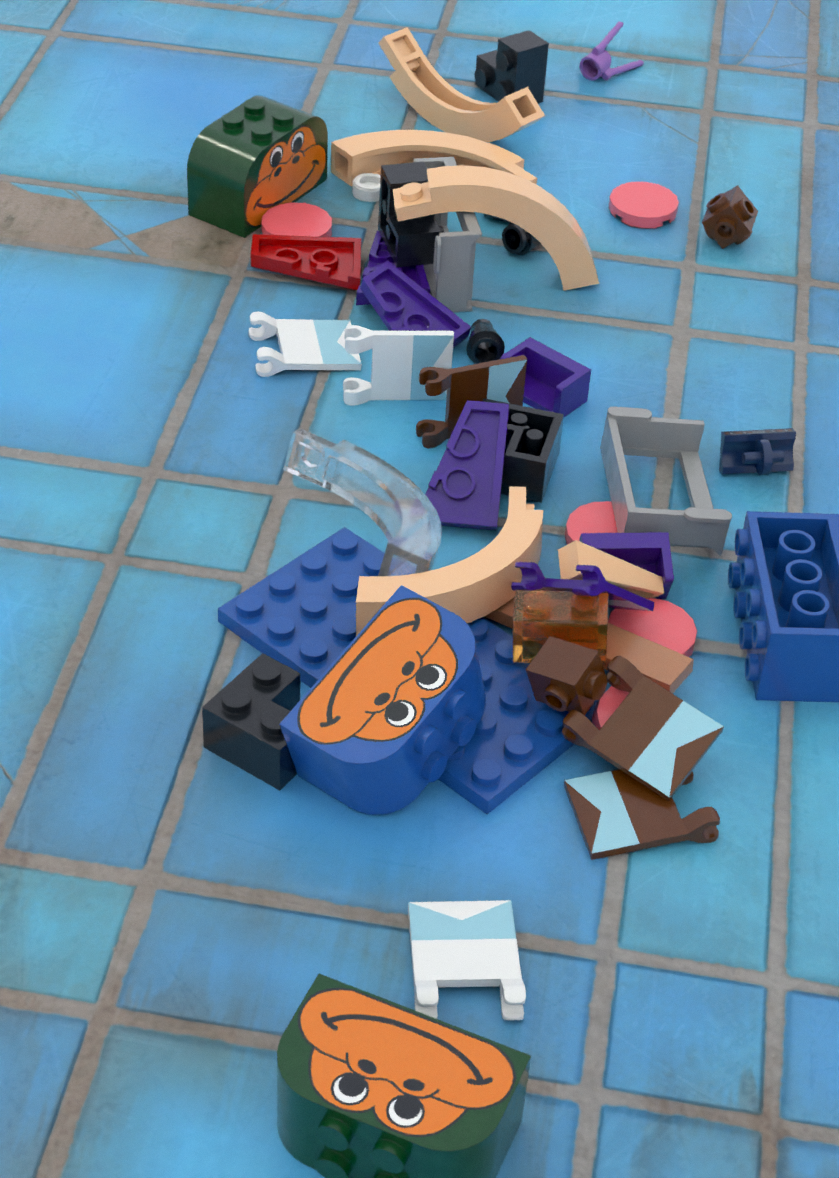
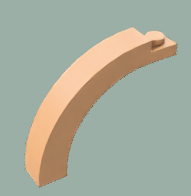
[378,27,545,142]
[331,130,537,187]
[393,165,599,291]
[356,486,543,636]

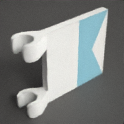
[248,312,362,377]
[343,325,454,406]
[408,900,526,1020]

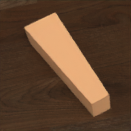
[558,540,664,598]

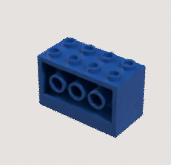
[728,511,839,702]

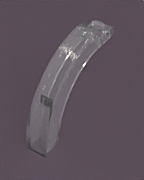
[283,428,442,576]

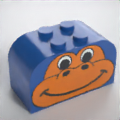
[279,585,486,815]

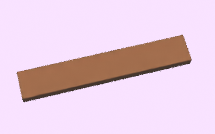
[484,592,694,694]

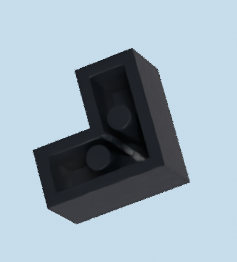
[474,30,549,104]
[378,161,444,268]
[483,398,564,503]
[202,653,300,791]

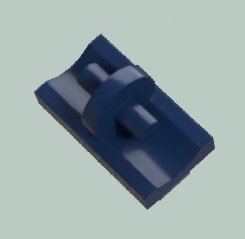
[719,428,796,475]

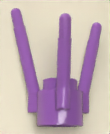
[579,21,644,80]

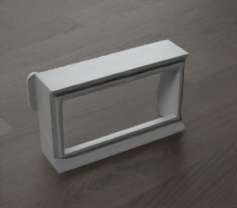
[414,157,483,312]
[600,407,732,557]

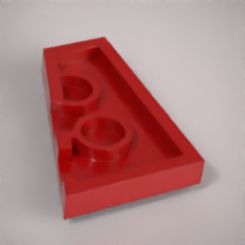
[251,234,361,290]

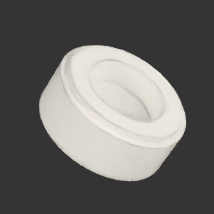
[352,173,381,202]

